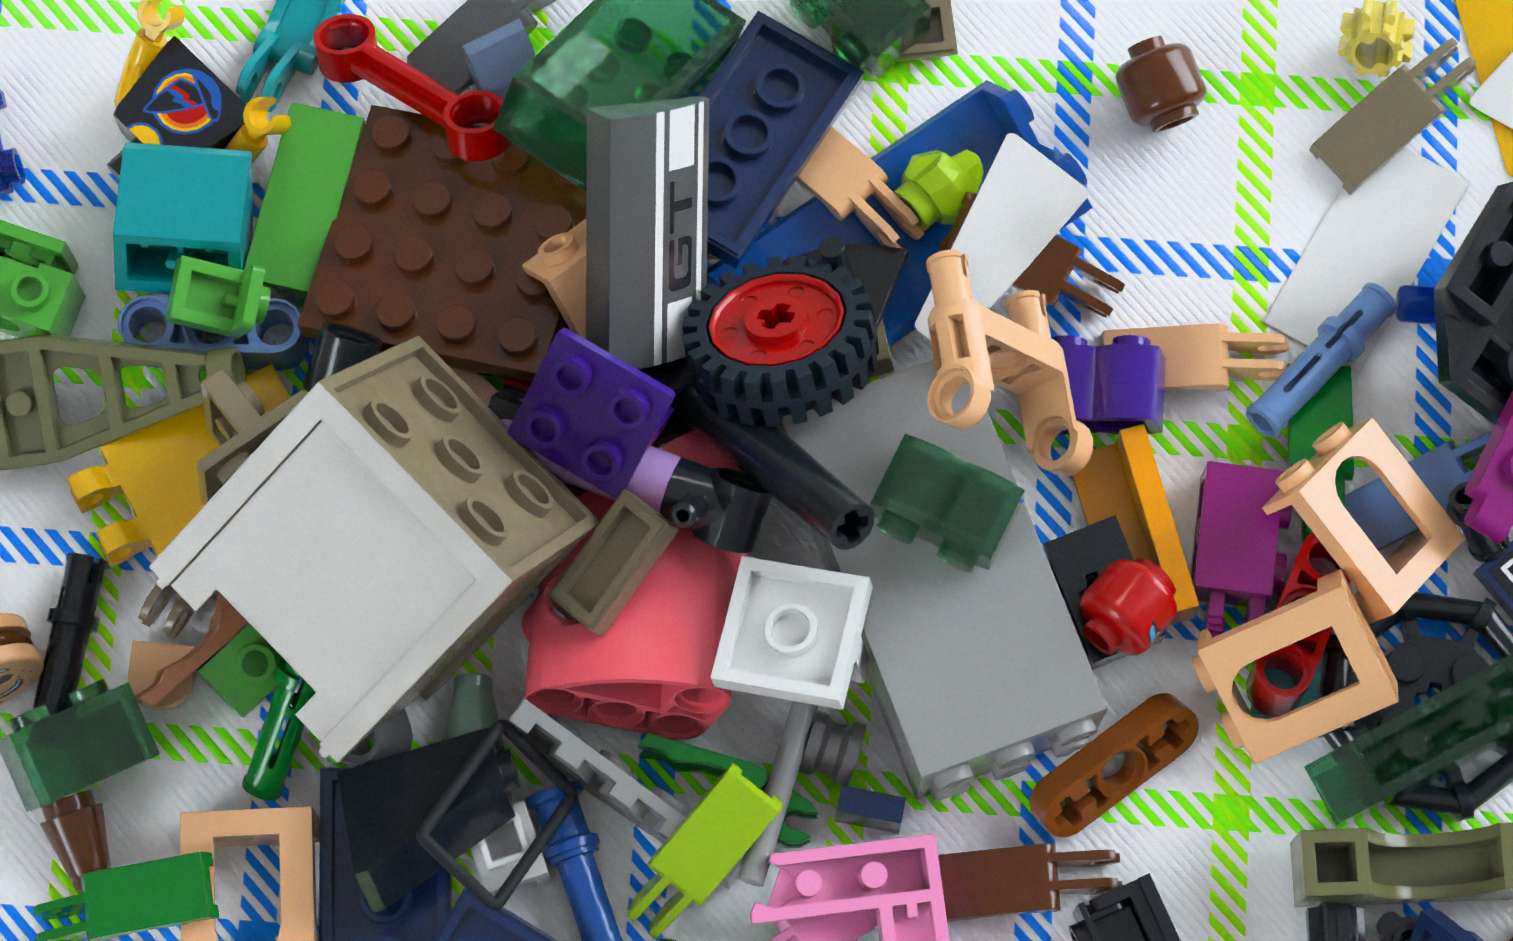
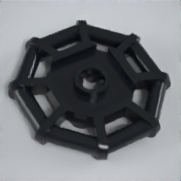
[1317,592,1513,821]

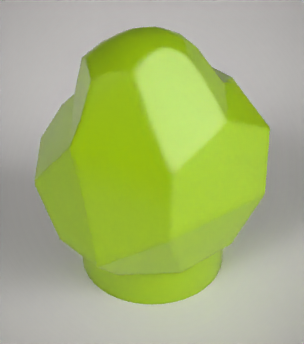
[894,150,984,231]

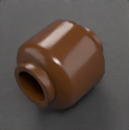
[1115,35,1207,133]

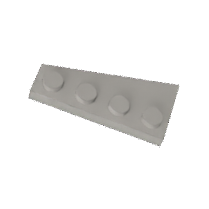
[509,698,743,890]

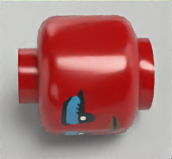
[1079,558,1177,656]

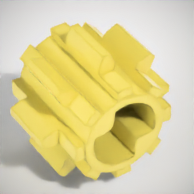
[1338,0,1415,78]

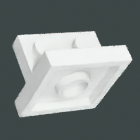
[710,556,873,710]

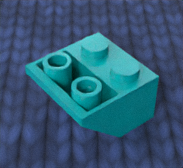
[113,142,254,294]

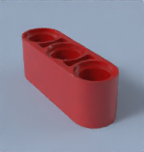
[1245,533,1351,717]

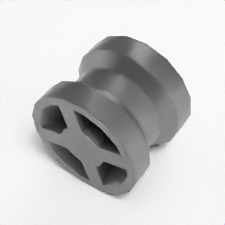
[798,710,866,786]

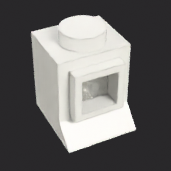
[471,801,552,896]

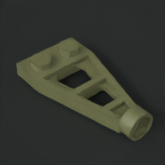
[0,334,246,471]

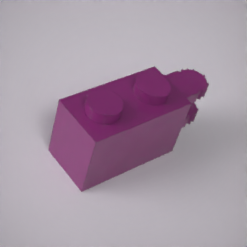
[1190,461,1293,638]

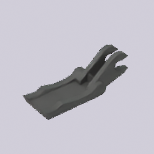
[407,0,556,94]

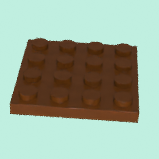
[297,105,587,383]

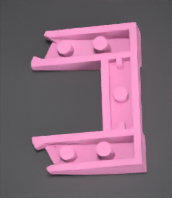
[750,834,950,941]

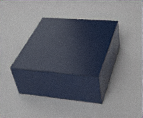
[835,785,906,834]

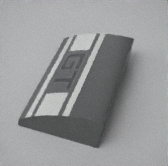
[586,96,710,369]

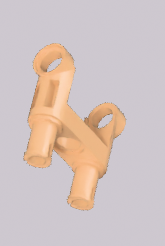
[926,250,1093,477]

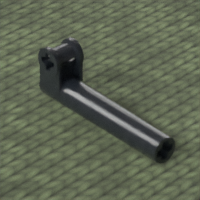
[638,357,875,550]

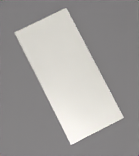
[1263,147,1470,376]

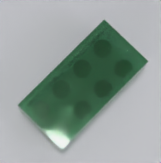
[493,0,746,192]

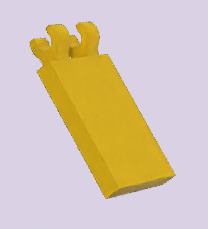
[67,364,290,567]

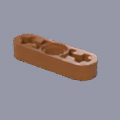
[1029,693,1199,837]

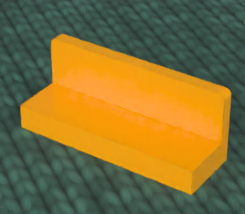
[1072,424,1199,625]

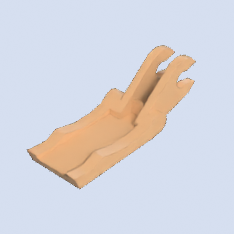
[796,127,925,248]
[1101,323,1289,391]

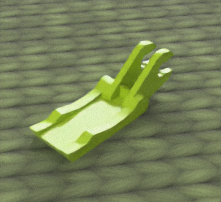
[626,762,784,939]

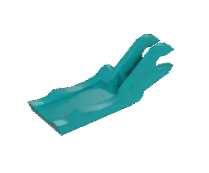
[235,0,346,112]

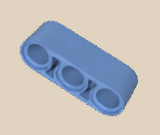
[118,295,310,371]

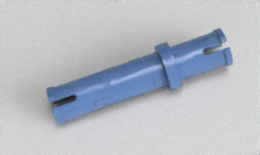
[1246,283,1397,438]

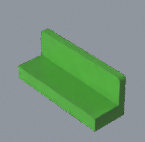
[244,103,365,308]

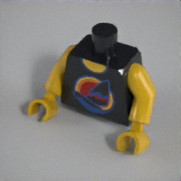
[106,0,291,180]

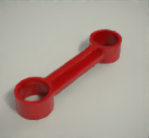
[313,14,511,162]

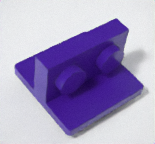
[507,328,675,498]

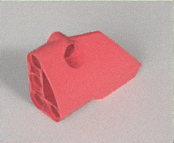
[521,430,748,740]

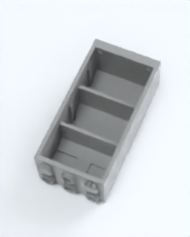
[780,359,1108,803]

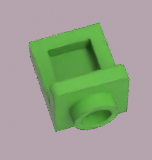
[164,255,271,339]

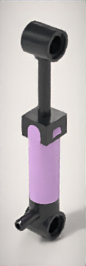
[303,323,772,553]

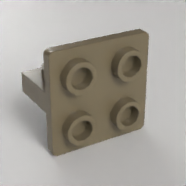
[197,368,307,506]

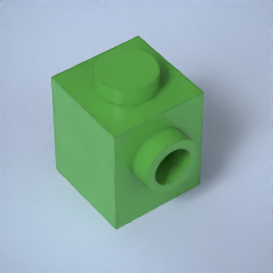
[195,621,284,718]

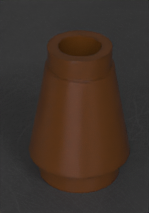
[40,790,111,891]

